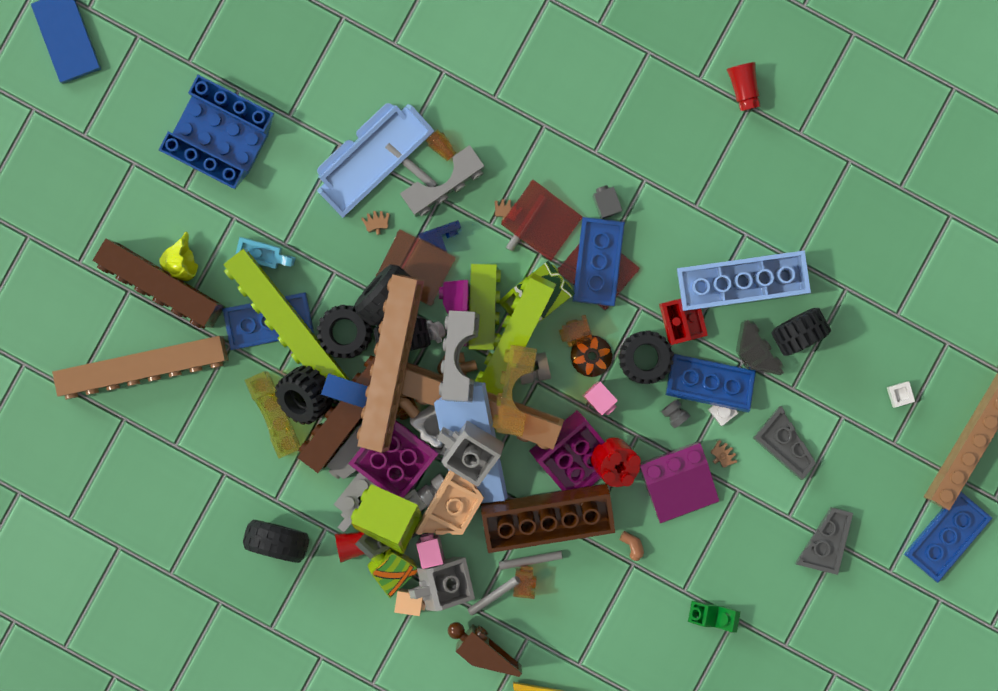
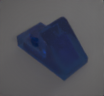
[418,220,462,253]

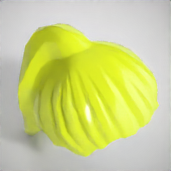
[159,232,198,281]

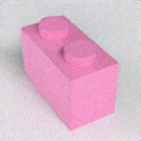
[582,381,618,415]
[416,533,445,569]

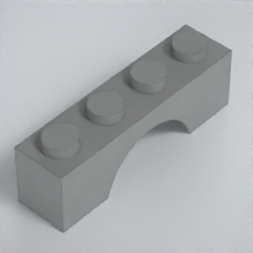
[400,145,485,217]
[439,311,480,403]

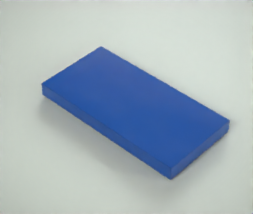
[31,0,101,84]
[572,217,625,306]
[223,292,314,350]
[665,354,756,413]
[904,492,992,583]

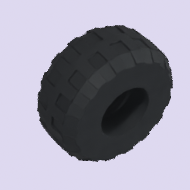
[354,264,411,326]
[243,519,310,563]

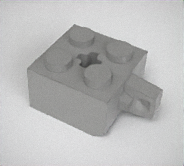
[437,421,504,487]
[333,473,378,532]
[409,557,475,611]

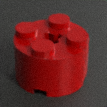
[591,438,641,487]

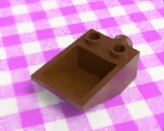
[448,622,522,677]

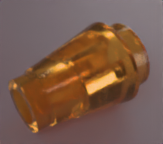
[425,130,456,161]

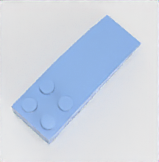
[677,250,811,311]

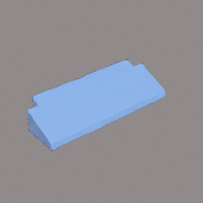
[317,103,434,218]
[434,382,508,503]

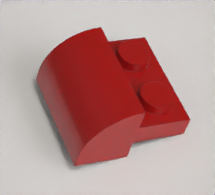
[659,299,708,345]

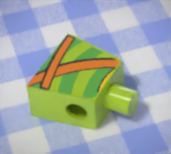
[366,549,418,598]

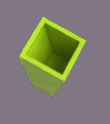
[351,484,422,554]

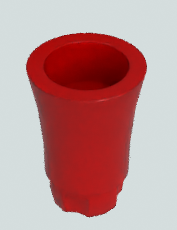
[726,62,760,111]
[335,532,366,563]

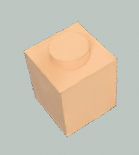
[394,588,426,616]

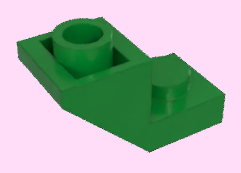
[688,601,741,633]

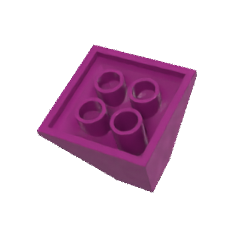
[439,280,469,347]
[348,420,439,498]

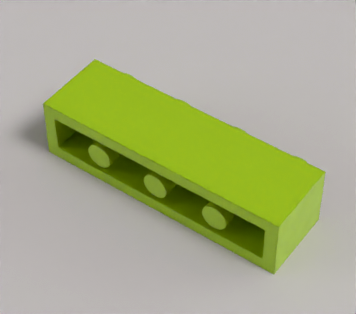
[469,264,501,350]

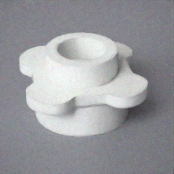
[427,320,445,343]

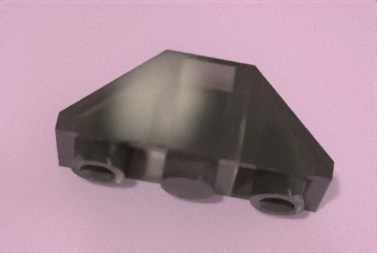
[736,320,784,375]

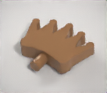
[495,199,522,223]
[361,211,390,235]
[711,440,737,468]

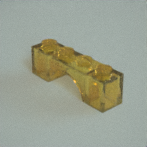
[493,345,537,437]
[245,371,301,459]

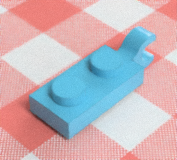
[235,237,296,269]

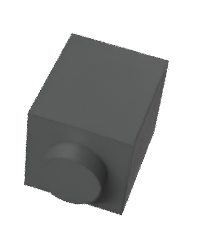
[592,185,622,219]

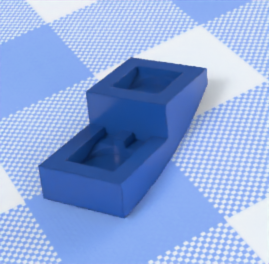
[321,374,368,408]

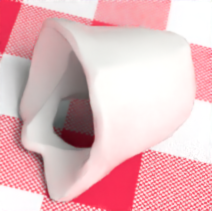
[410,405,444,448]

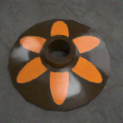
[570,335,613,377]

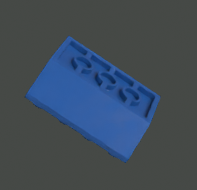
[159,75,274,189]

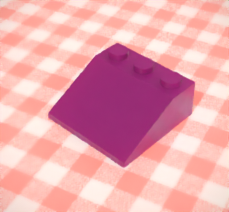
[529,410,605,491]
[640,442,719,523]

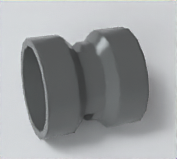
[661,399,690,428]

